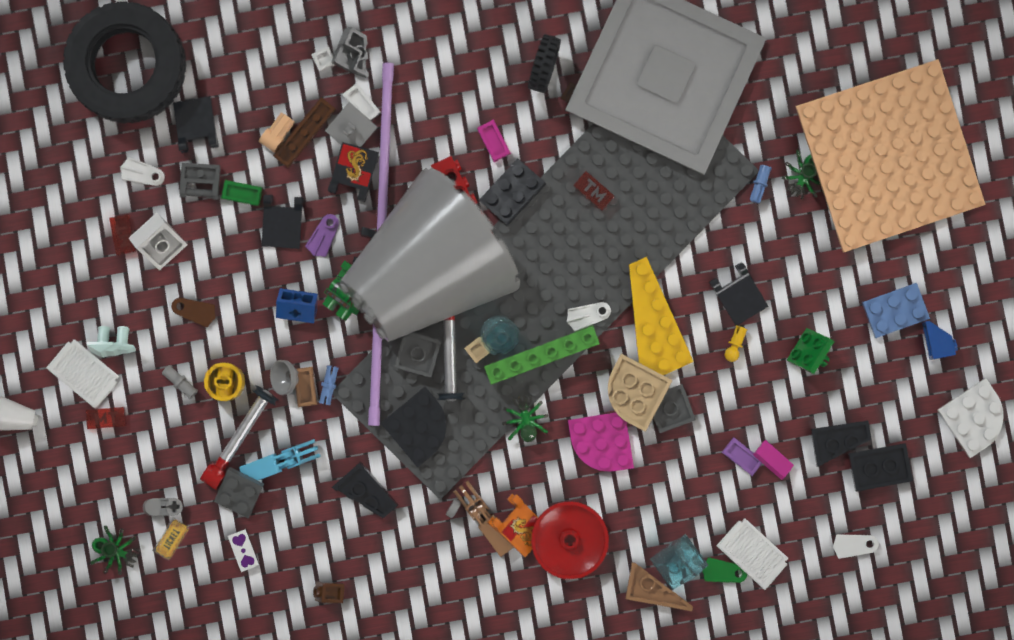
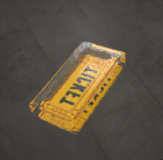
[152,518,190,561]

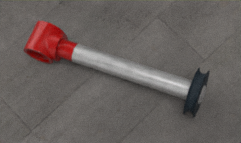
[437,316,465,401]
[200,385,279,490]

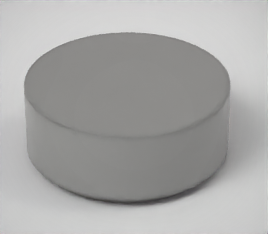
[445,498,461,518]

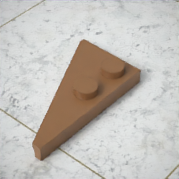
[625,562,693,611]

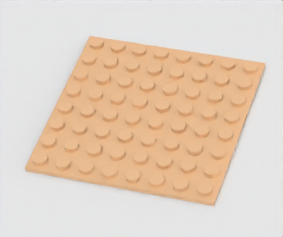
[795,59,986,253]

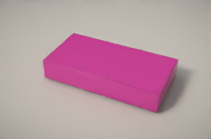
[477,120,511,162]
[753,440,794,480]

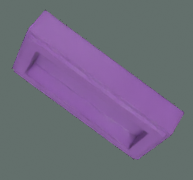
[722,437,762,476]

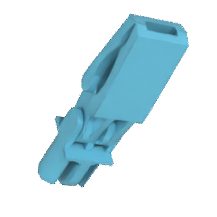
[239,439,321,480]

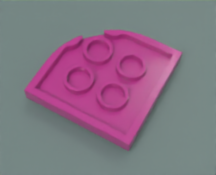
[568,413,634,472]

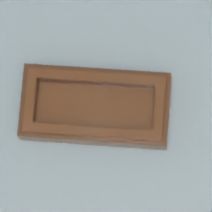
[296,367,318,407]

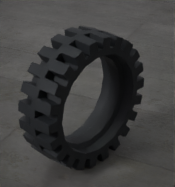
[528,34,561,93]

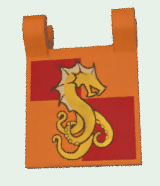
[487,494,538,557]

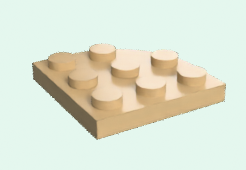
[608,354,673,432]

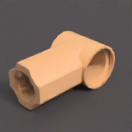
[259,112,295,153]

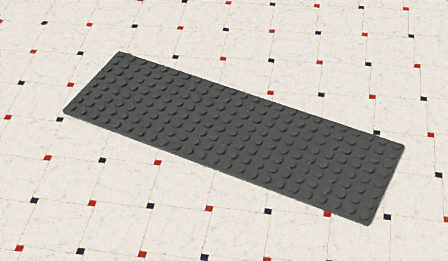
[333,124,758,498]

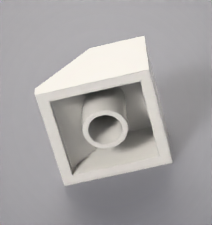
[129,212,188,271]

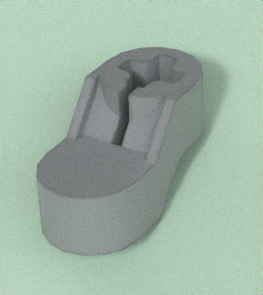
[142,498,183,516]

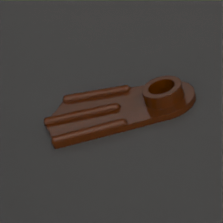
[171,298,216,327]

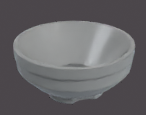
[270,360,299,395]

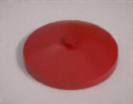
[531,501,609,579]

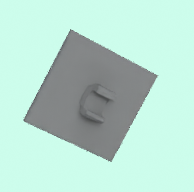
[325,102,378,147]

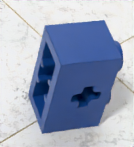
[276,288,318,323]

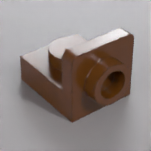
[313,581,345,603]

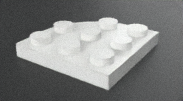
[937,378,1003,458]

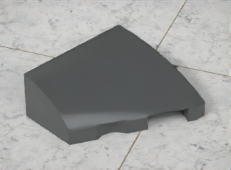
[331,27,369,78]

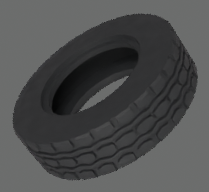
[63,1,186,124]

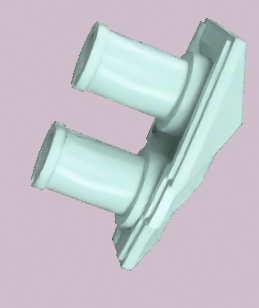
[87,326,136,358]

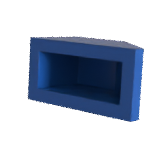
[922,321,958,360]

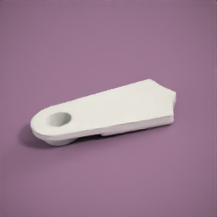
[120,157,165,186]
[567,302,611,332]
[832,534,879,559]

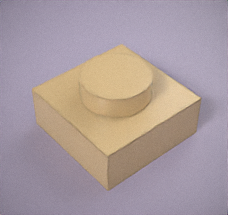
[464,337,491,364]

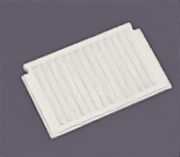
[46,339,119,409]
[716,519,788,590]

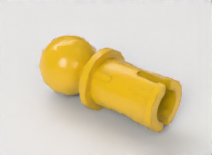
[724,325,748,362]

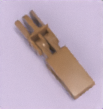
[453,481,514,557]

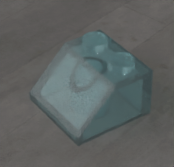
[650,534,708,590]

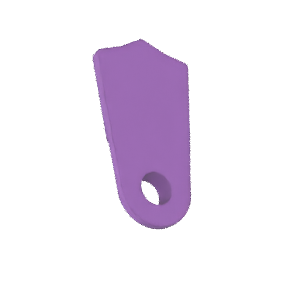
[305,214,339,257]

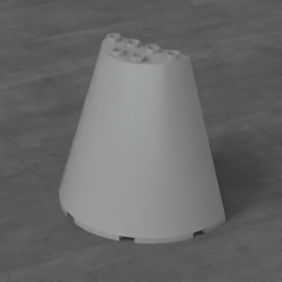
[339,168,520,342]

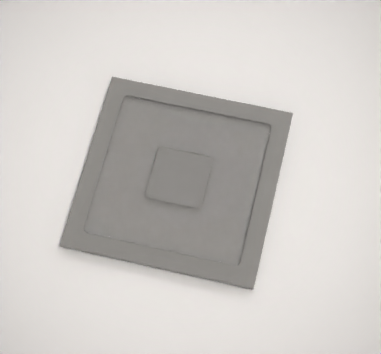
[565,0,767,175]

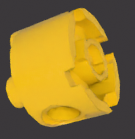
[204,363,245,401]

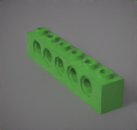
[484,326,600,385]

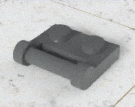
[180,163,221,200]

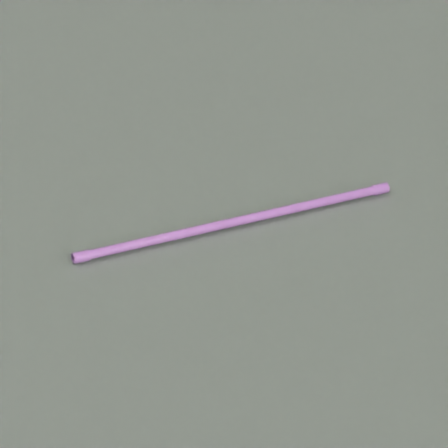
[368,63,394,426]

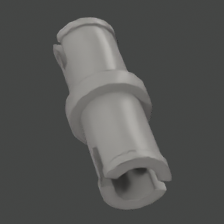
[162,365,198,400]

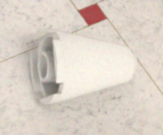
[0,396,39,431]

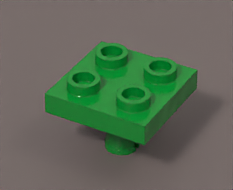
[787,328,834,374]

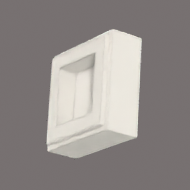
[311,46,335,72]

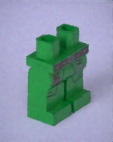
[323,260,360,321]

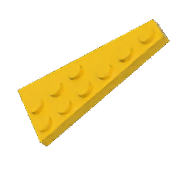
[629,257,694,375]

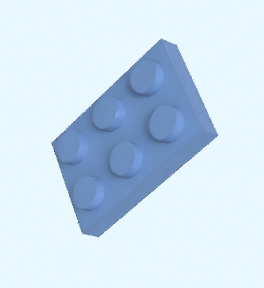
[862,283,930,338]

